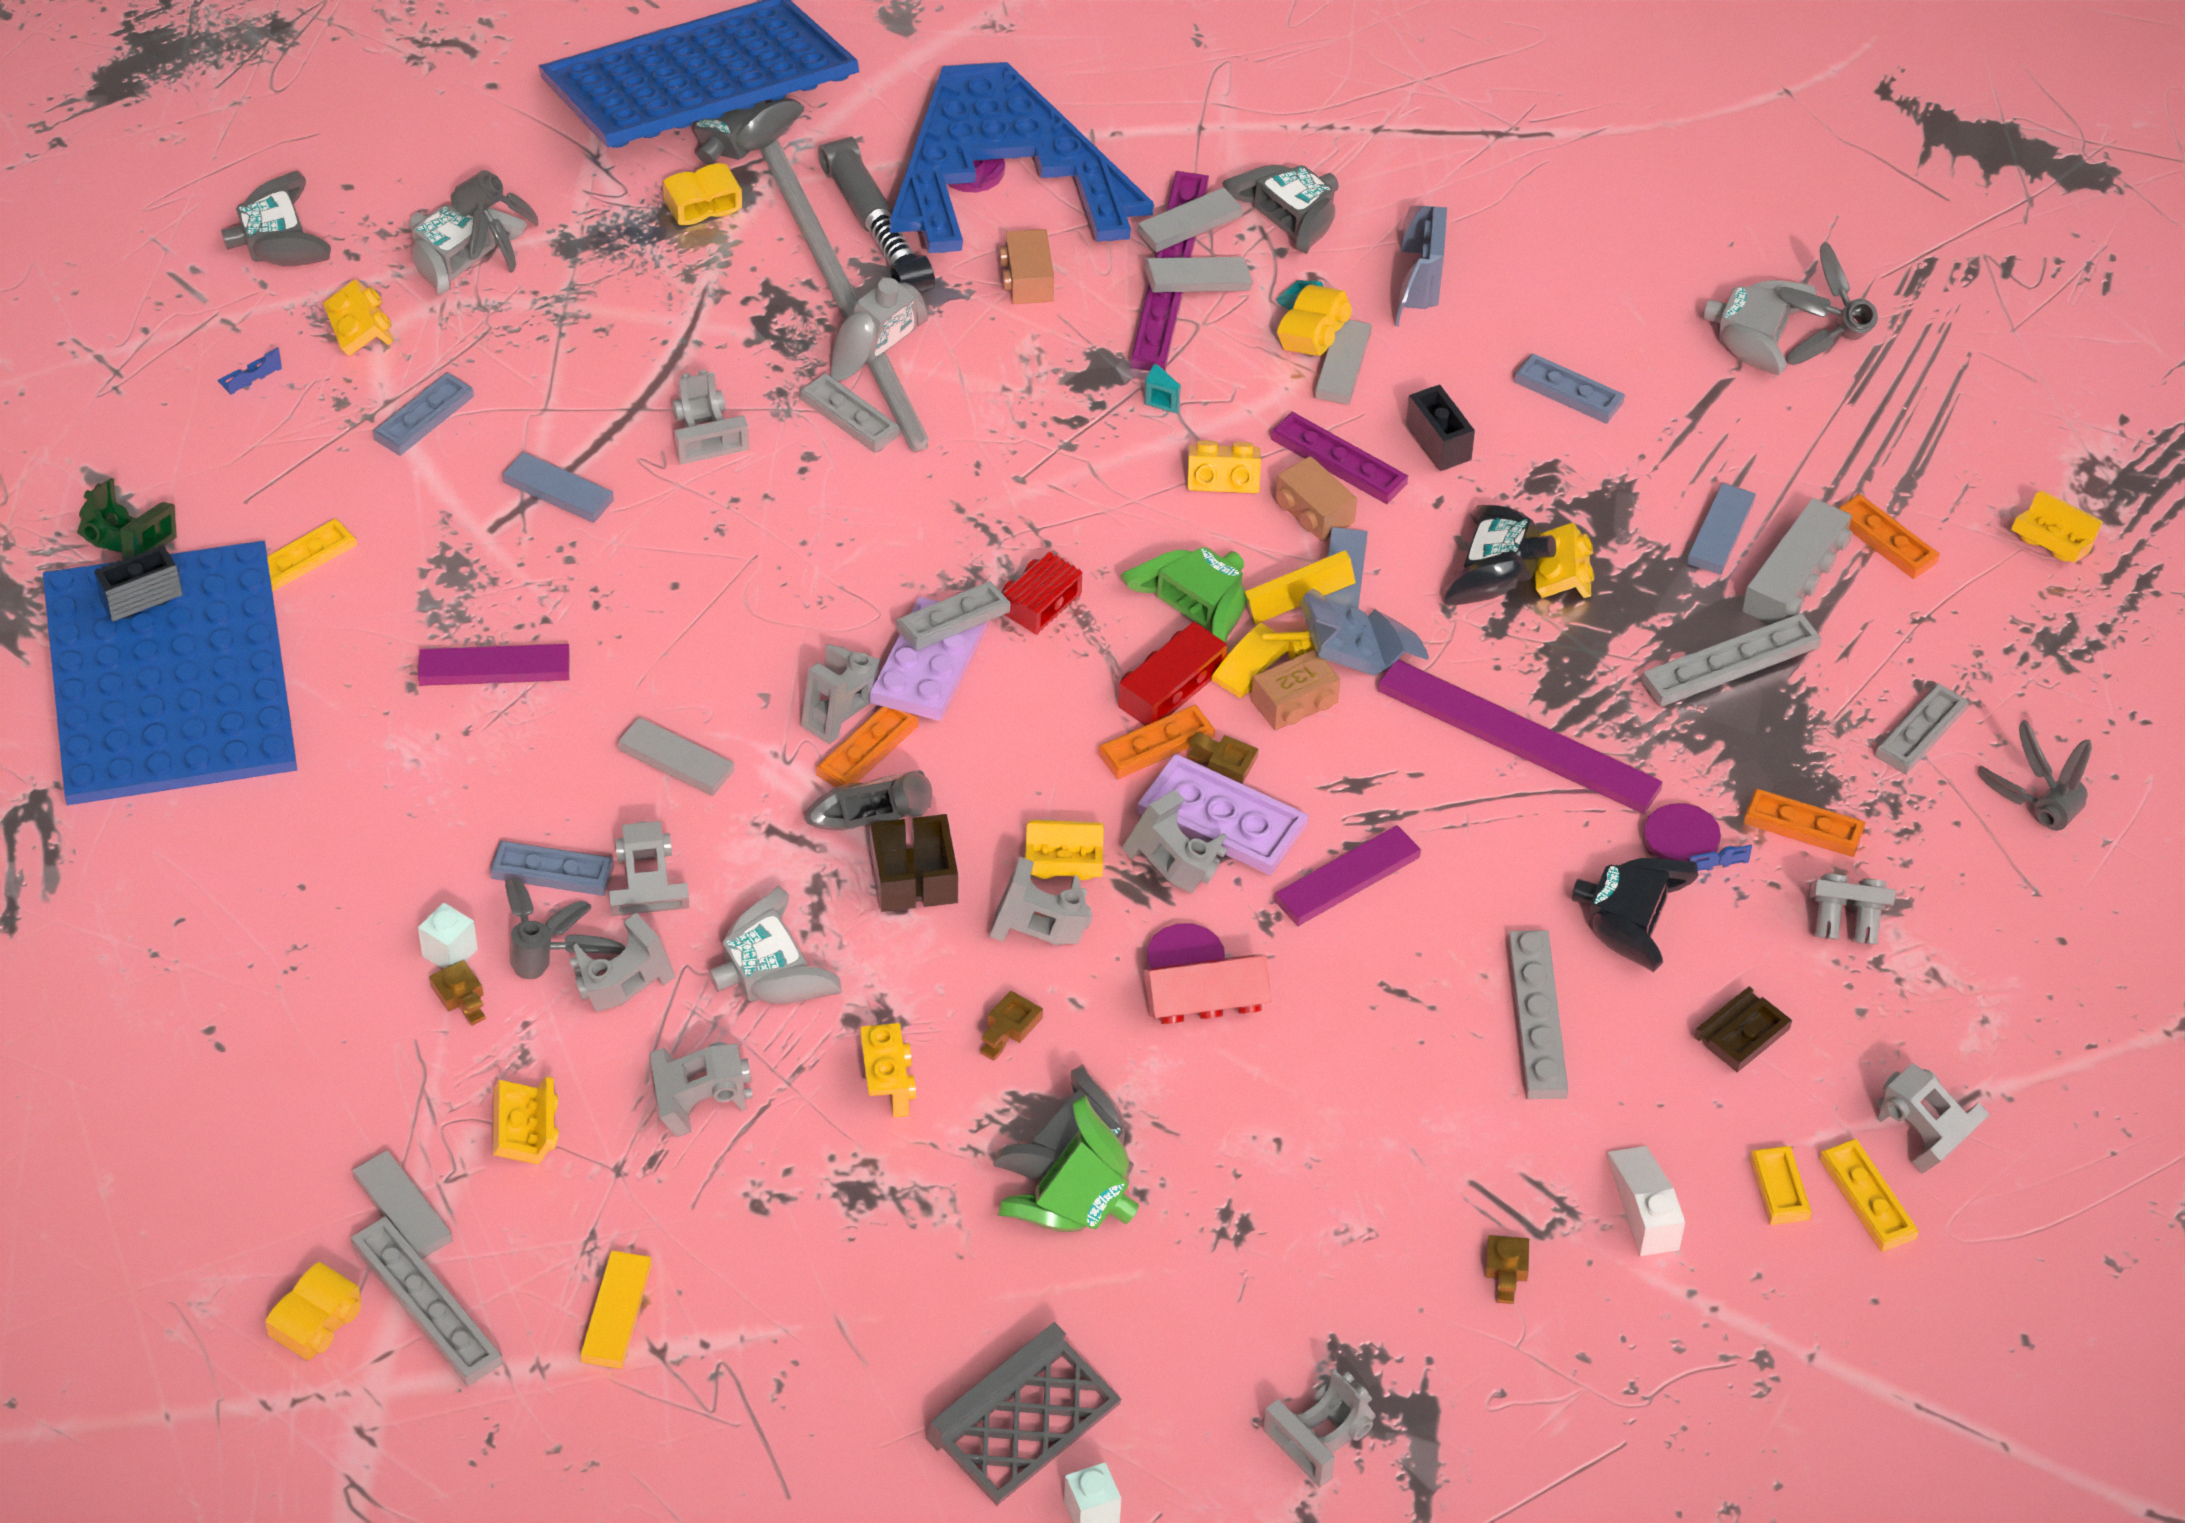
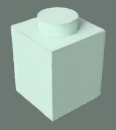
[418,903,478,969]
[1064,1462,1121,1523]

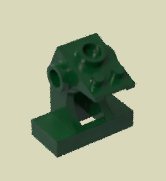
[77,478,177,559]

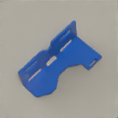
[217,347,282,395]
[1689,844,1752,871]

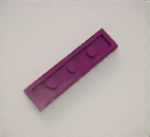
[1271,411,1408,504]
[418,644,570,686]
[1274,825,1421,926]

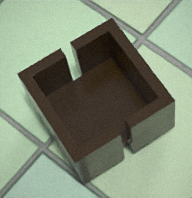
[870,814,958,912]

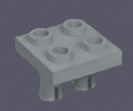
[1808,874,1896,945]

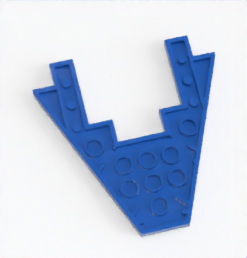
[889,62,1154,253]

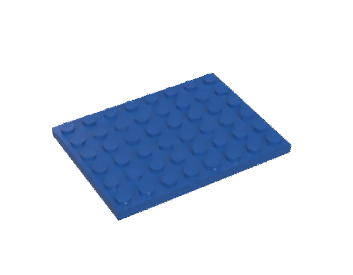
[539,0,859,148]
[43,540,298,806]

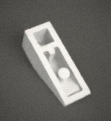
[1607,1146,1685,1256]

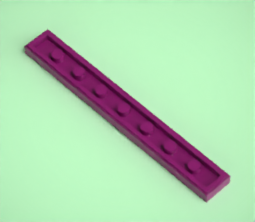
[1130,171,1209,371]
[1378,660,1663,814]

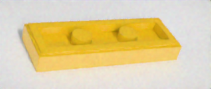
[267,518,357,592]
[1244,550,1356,625]
[1819,1138,1919,1252]
[581,1250,652,1369]

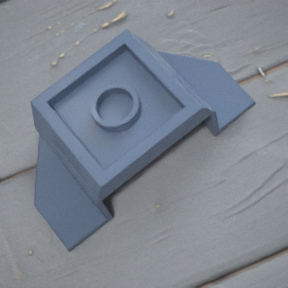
[1395,206,1447,326]
[1300,588,1429,676]

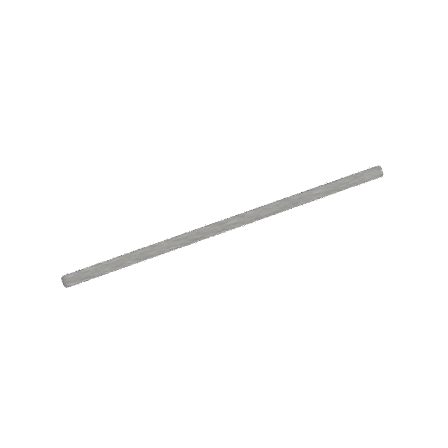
[760,139,929,452]

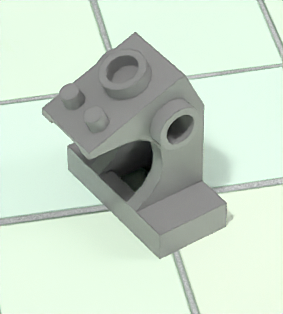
[672,370,749,465]
[801,644,880,744]
[1122,789,1228,894]
[609,821,689,916]
[989,857,1092,945]
[569,913,676,1012]
[650,1042,753,1137]
[1877,1063,1990,1174]
[1263,1369,1376,1488]

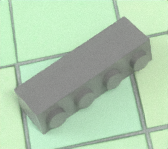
[1742,498,1853,625]

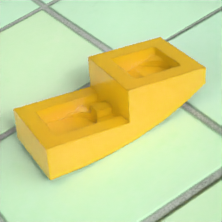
[1212,622,1290,699]

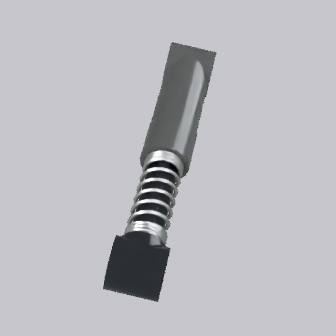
[818,136,936,293]

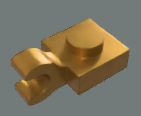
[1187,732,1259,784]
[429,960,486,1026]
[981,990,1043,1061]
[1486,1235,1530,1304]

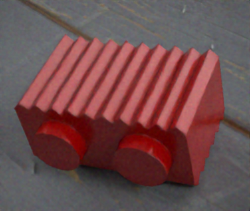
[1001,551,1082,635]

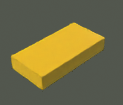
[1750,1146,1812,1225]

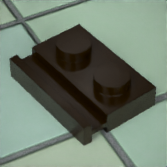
[1694,986,1792,1073]

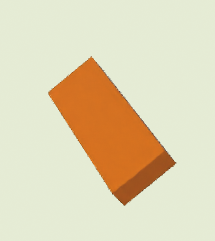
[1838,493,1940,579]
[1098,704,1215,780]
[816,706,918,788]
[1743,788,1866,857]

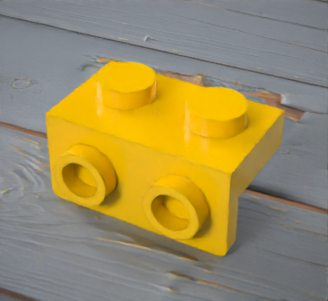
[323,279,394,356]
[1188,440,1261,493]
[2011,490,2103,563]
[1535,522,1594,598]
[1025,820,1104,880]
[860,1023,916,1118]
[493,1076,559,1165]

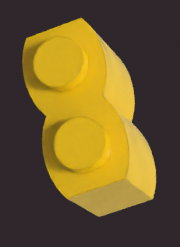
[663,163,742,225]
[1277,285,1352,356]
[265,1261,362,1361]

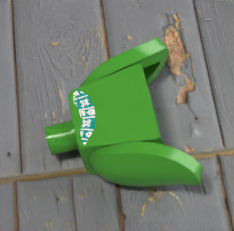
[1121,547,1247,643]
[997,1094,1139,1232]

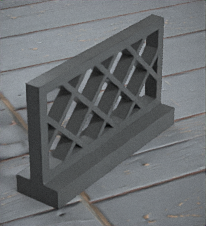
[926,1322,1122,1506]

